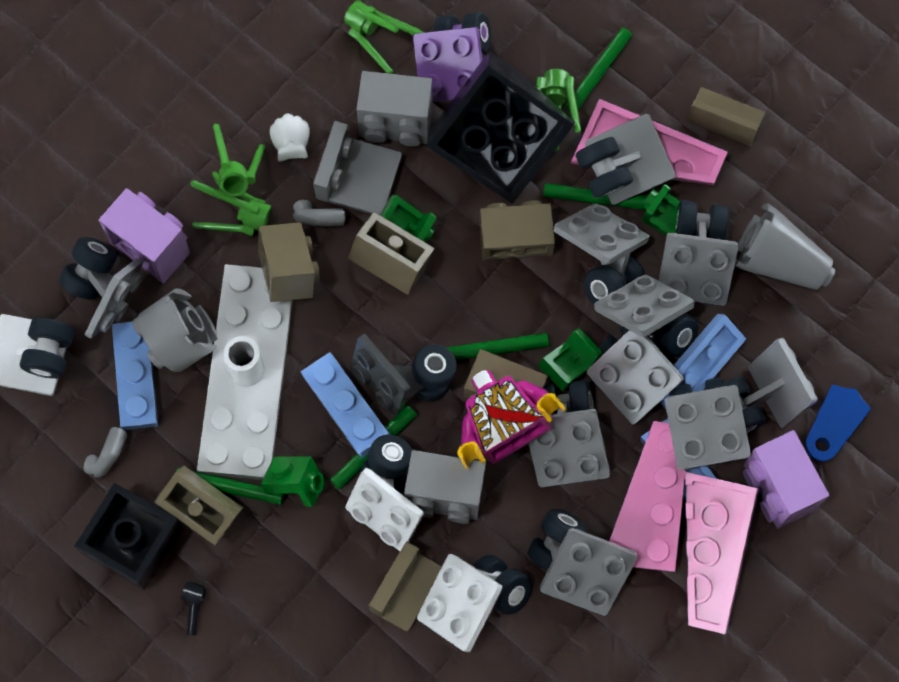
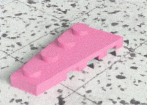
[572,99,728,186]
[609,421,686,572]
[685,472,759,634]

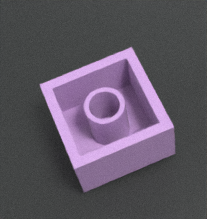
[99,188,190,284]
[743,430,830,529]

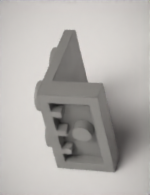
[313,121,402,215]

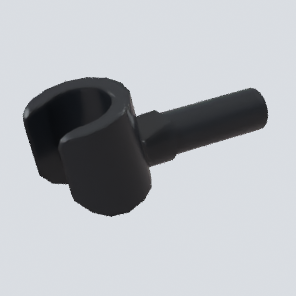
[181,581,206,636]

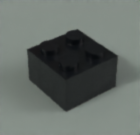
[74,483,183,590]

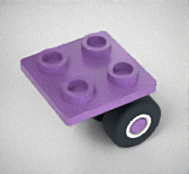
[413,12,491,102]

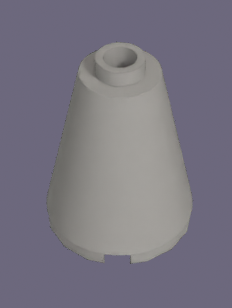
[734,203,835,290]

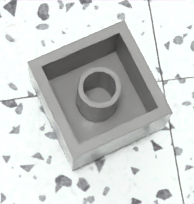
[357,71,432,146]
[404,450,486,524]

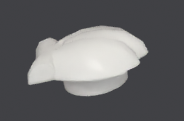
[270,113,310,161]

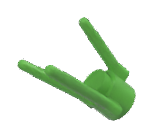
[344,0,426,74]
[536,69,581,152]
[212,124,265,197]
[190,180,272,236]

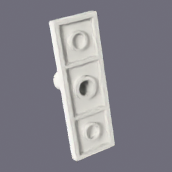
[197,264,293,480]

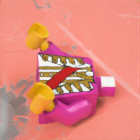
[457,370,566,470]

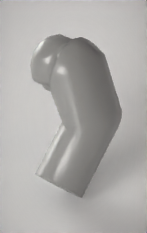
[293,200,345,227]
[83,427,127,478]

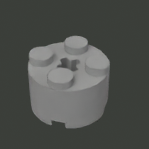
[132,288,218,373]

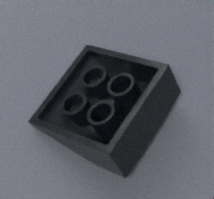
[427,51,575,204]

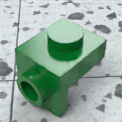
[641,184,680,237]
[380,195,437,243]
[538,328,602,391]
[261,456,324,507]

